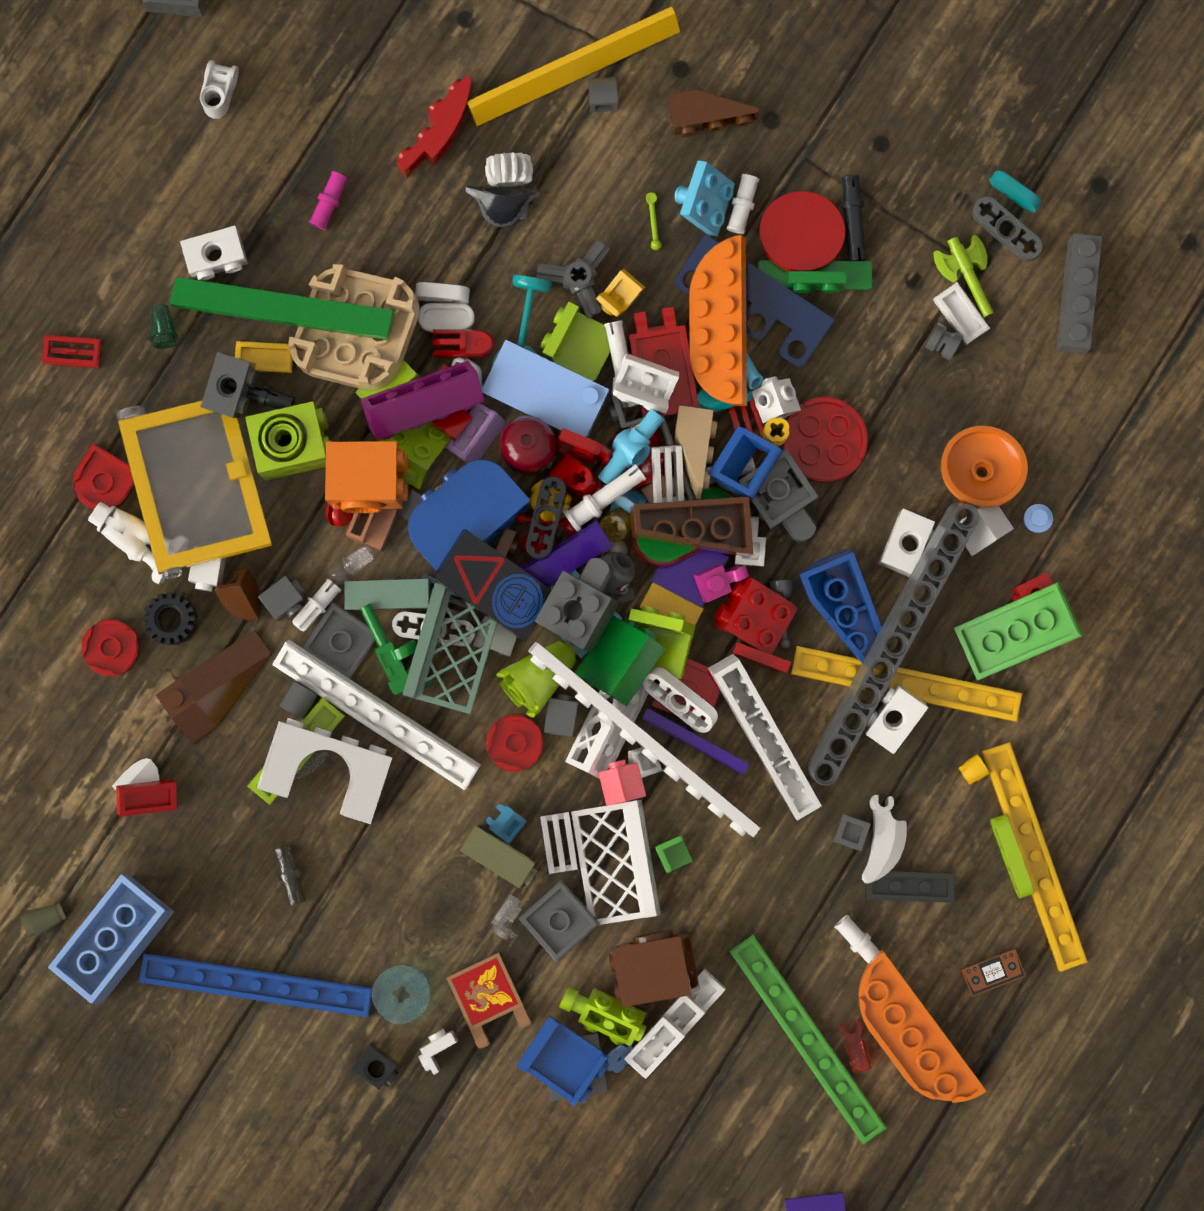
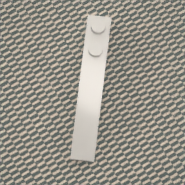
[708,654,822,821]

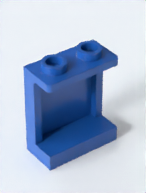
[516,1015,609,1106]

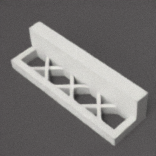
[565,683,648,779]

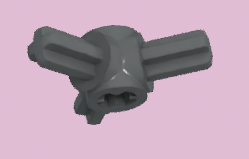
[537,240,610,318]

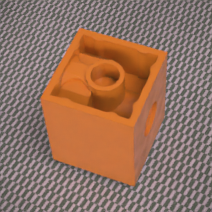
[325,441,408,513]

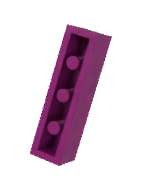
[361,361,484,440]

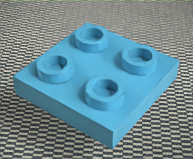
[675,161,735,237]

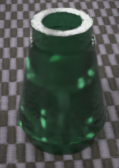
[149,304,178,349]

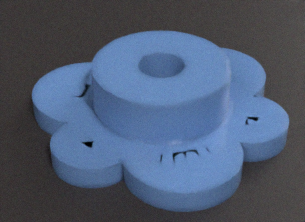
[606,1045,633,1073]

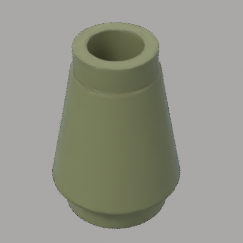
[20,903,66,937]

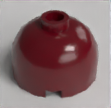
[499,416,556,474]

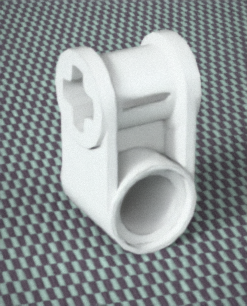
[200,60,239,119]

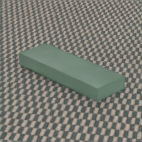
[344,579,431,611]

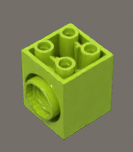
[245,401,332,481]

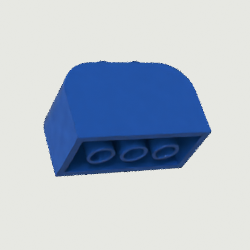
[408,460,531,571]

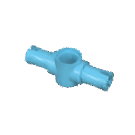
[597,409,665,484]

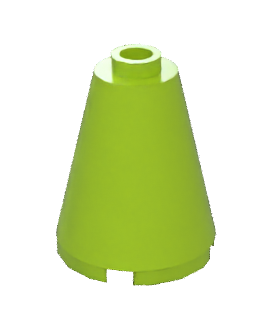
[496,640,577,718]

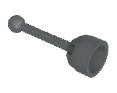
[770,580,793,649]

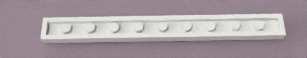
[528,642,761,837]

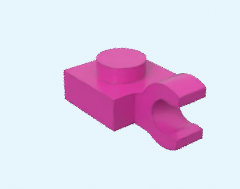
[693,564,749,603]

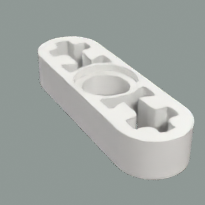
[392,611,476,647]
[643,667,718,733]

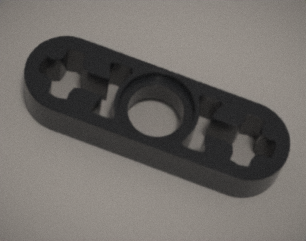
[526,477,567,561]

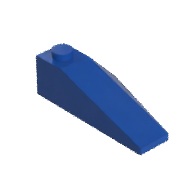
[799,549,890,666]

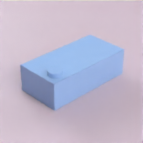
[482,340,611,438]
[48,874,174,1004]

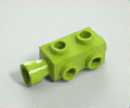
[559,986,647,1047]

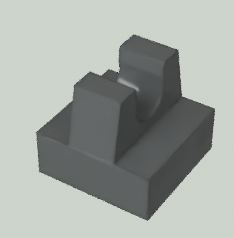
[833,814,871,851]

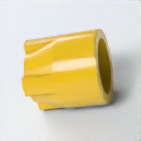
[958,754,990,784]

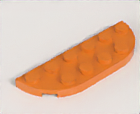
[689,235,747,406]
[858,949,987,1103]

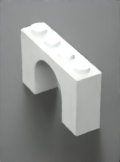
[257,718,392,824]

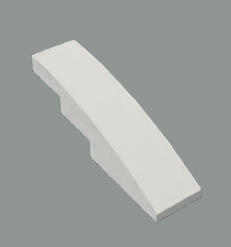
[624,968,726,1079]

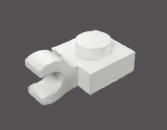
[735,516,766,567]

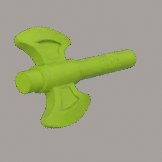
[933,235,994,318]

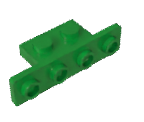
[758,260,872,293]

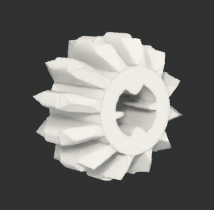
[485,152,533,187]

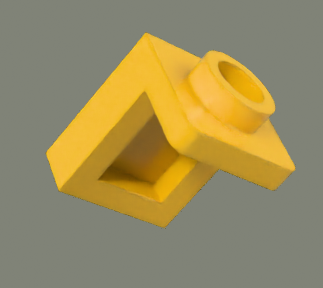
[596,269,645,317]

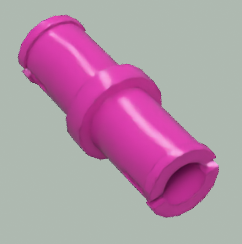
[309,171,349,230]

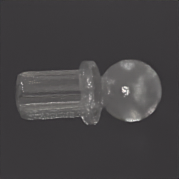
[328,545,374,585]

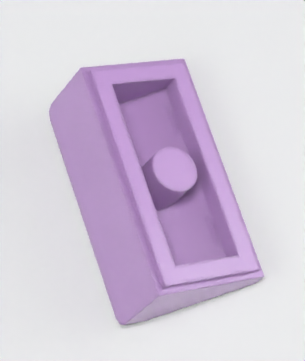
[445,403,505,464]

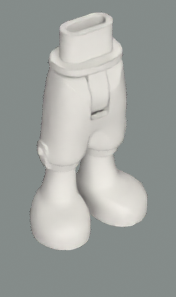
[88,502,189,585]

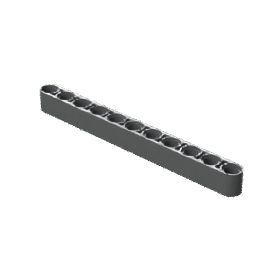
[806,502,979,786]

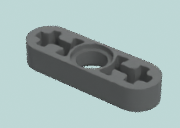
[972,197,1042,262]

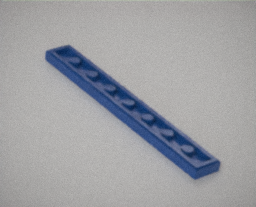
[139,953,374,1017]

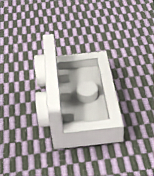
[613,353,679,413]

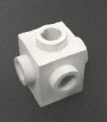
[752,376,801,423]

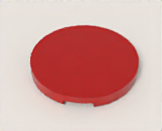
[759,191,845,272]
[782,397,868,483]

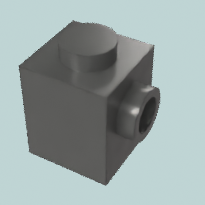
[258,576,306,622]

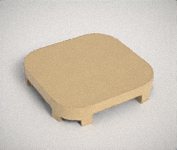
[288,264,420,390]

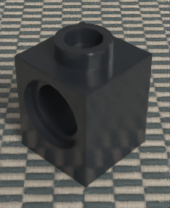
[351,1043,399,1090]

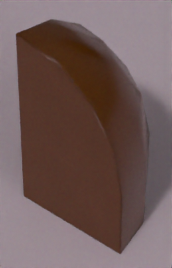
[214,568,261,621]

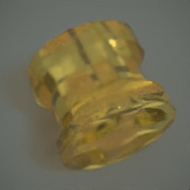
[600,508,631,542]

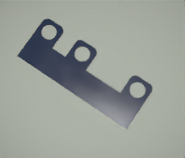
[675,234,835,367]

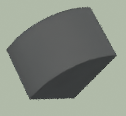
[588,77,618,112]

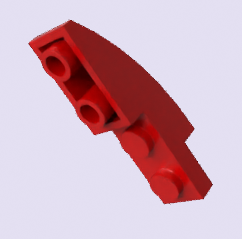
[397,75,473,178]

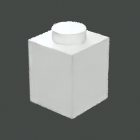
[188,547,226,592]

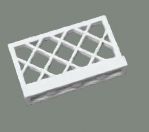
[571,800,661,925]

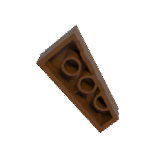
[630,497,754,558]

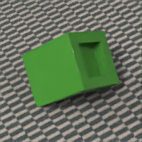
[655,835,693,873]

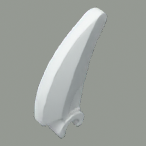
[862,795,907,884]

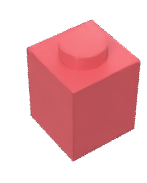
[598,760,646,806]

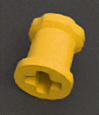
[762,418,789,446]

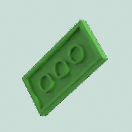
[954,582,1083,680]

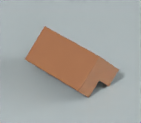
[346,483,409,552]

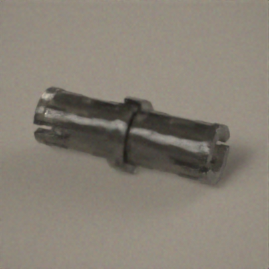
[273,845,306,906]

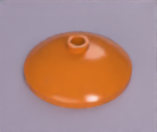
[941,426,1028,508]

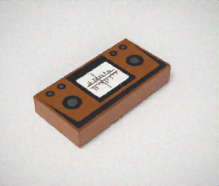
[960,948,1026,997]

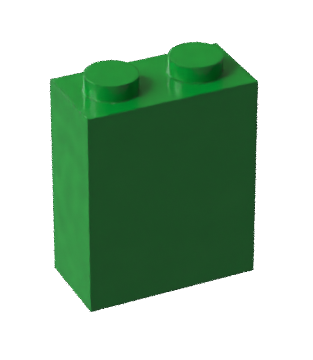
[575,615,665,706]

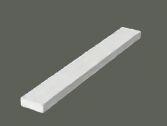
[273,640,481,790]

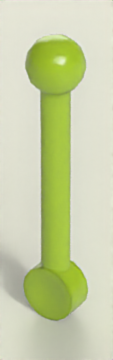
[646,192,662,251]

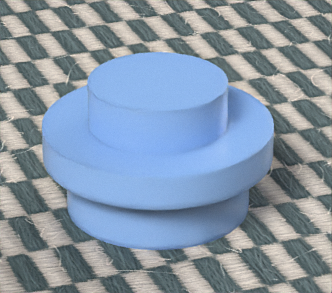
[1024,504,1053,533]

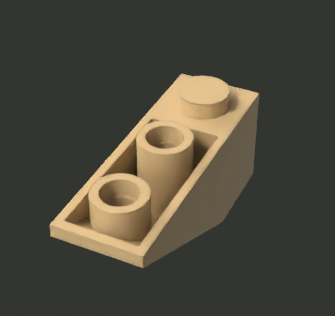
[674,405,717,499]

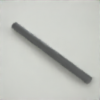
[658,412,696,501]

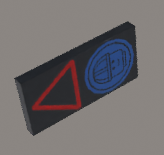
[432,529,552,642]

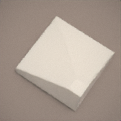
[628,747,663,778]

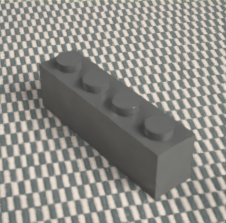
[1056,233,1102,355]

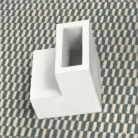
[959,506,1014,556]

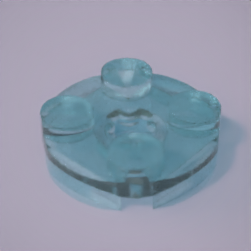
[372,965,431,1024]

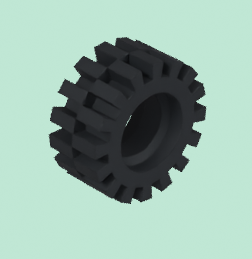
[143,592,198,645]

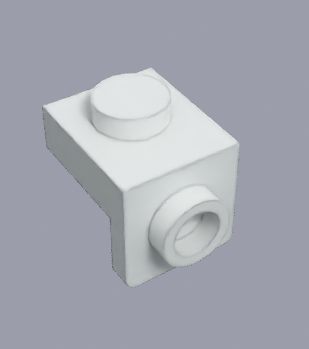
[419,1029,458,1075]

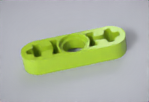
[991,814,1034,899]

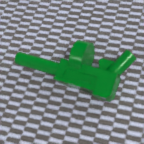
[360,603,434,695]

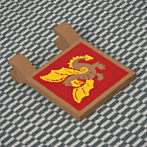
[447,953,531,1048]

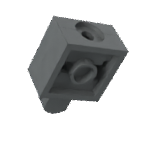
[738,449,819,542]
[535,558,620,652]

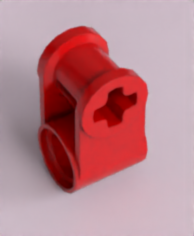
[548,452,603,499]

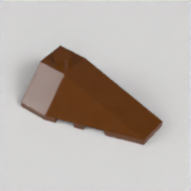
[155,630,272,744]

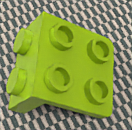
[540,302,610,382]
[377,420,451,489]
[628,606,696,680]

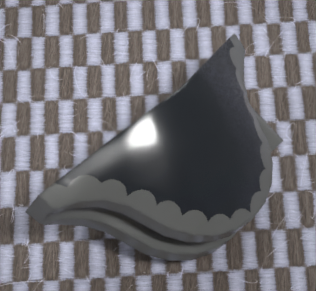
[465,185,540,227]

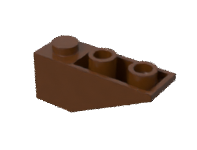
[668,90,759,137]

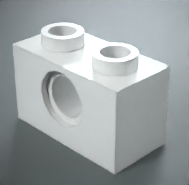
[180,226,248,281]
[878,509,935,577]
[864,684,928,754]

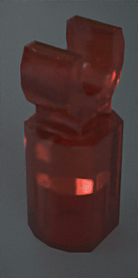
[839,1019,872,1073]

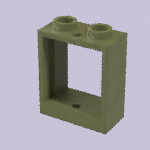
[460,825,538,888]

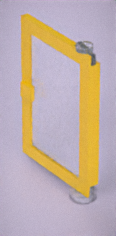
[117,401,272,579]

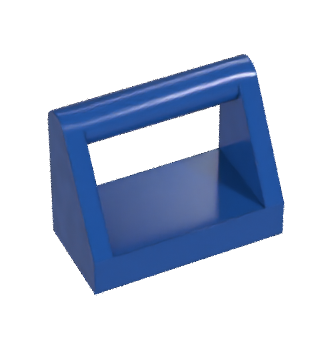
[708,427,783,500]

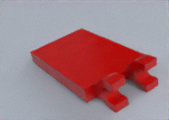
[629,307,699,417]

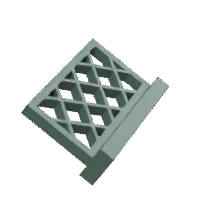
[402,583,497,714]

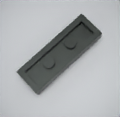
[865,871,955,903]

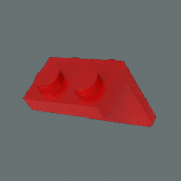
[713,577,797,654]

